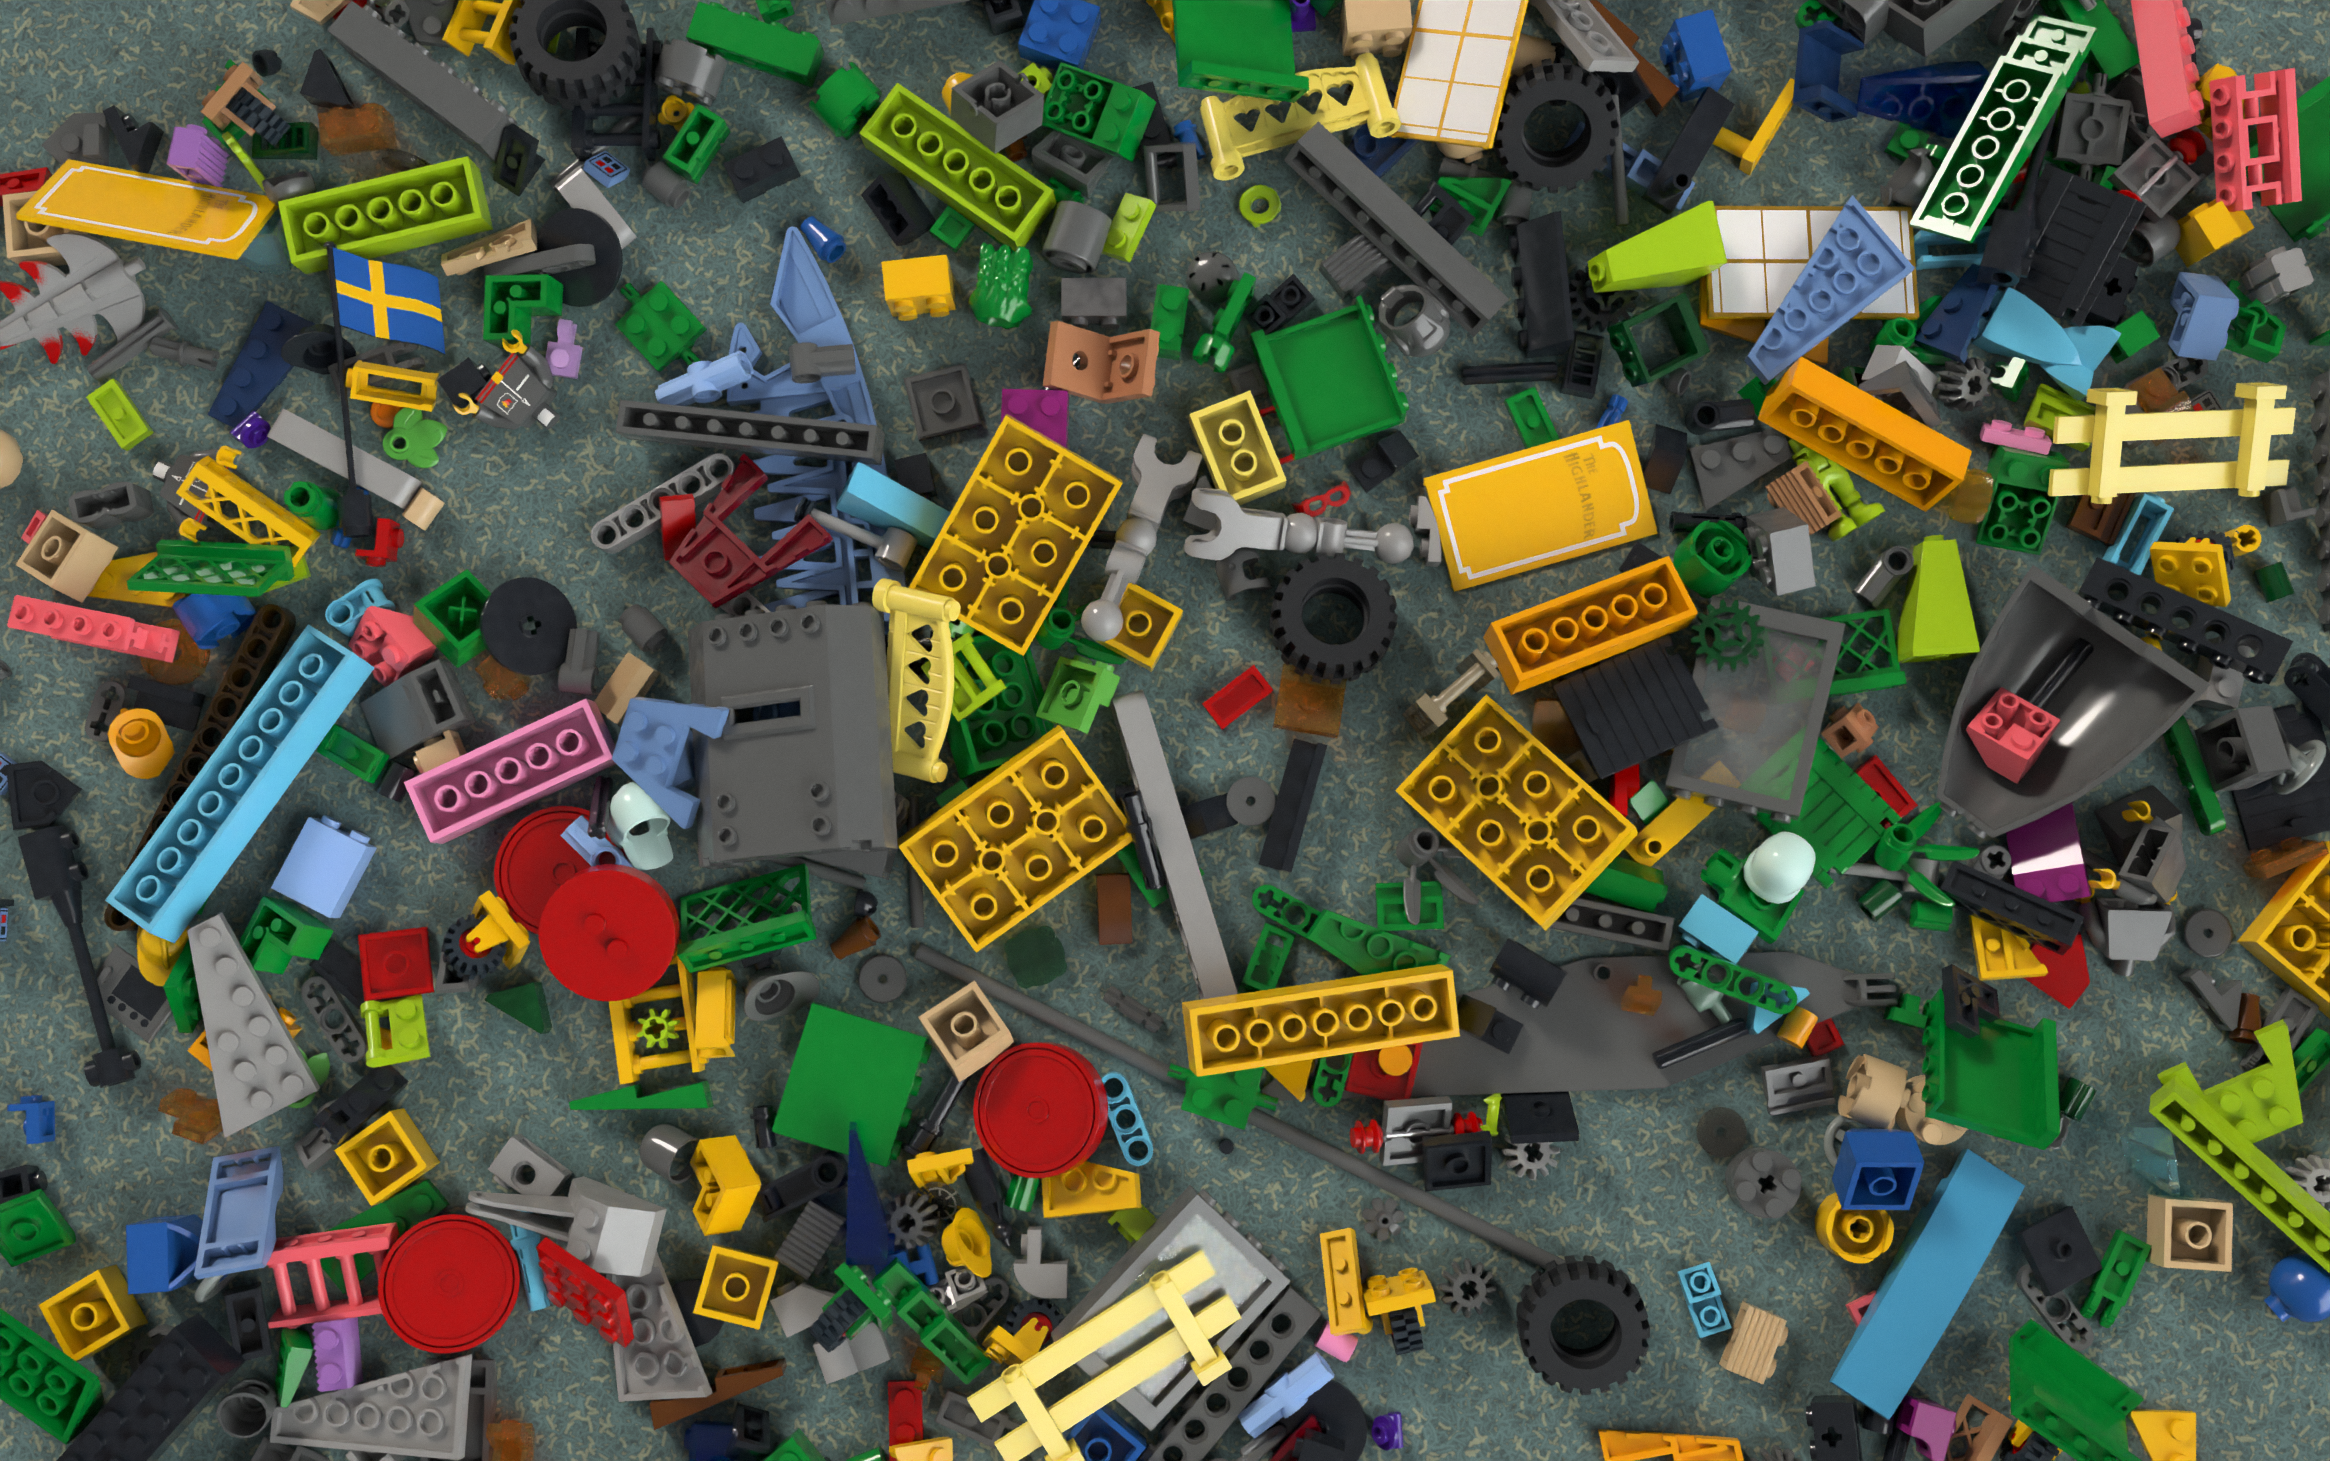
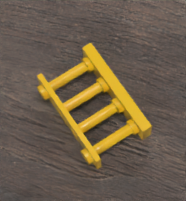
[442,0,522,65]
[609,939,709,1084]

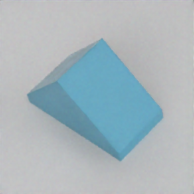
[1746,982,1810,1035]

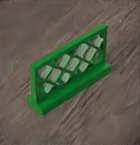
[127,539,295,597]
[1759,608,1907,706]
[677,864,817,973]

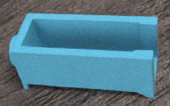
[1914,226,1992,270]
[2102,493,2174,575]

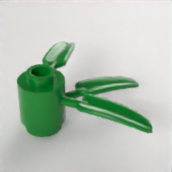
[1869,295,1952,366]
[1035,576,1128,665]
[1874,802,1980,908]

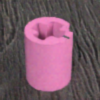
[1314,1320,1358,1363]

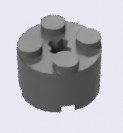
[653,39,727,107]
[1725,1147,1802,1218]

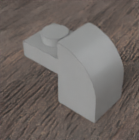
[1013,1226,1069,1299]

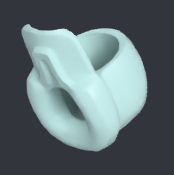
[607,781,673,870]
[1743,832,1816,904]

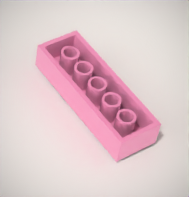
[404,698,616,844]

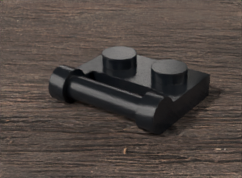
[1412,180,1476,246]

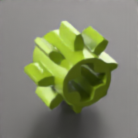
[637,1008,680,1049]

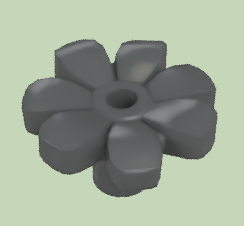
[1362,1197,1405,1240]

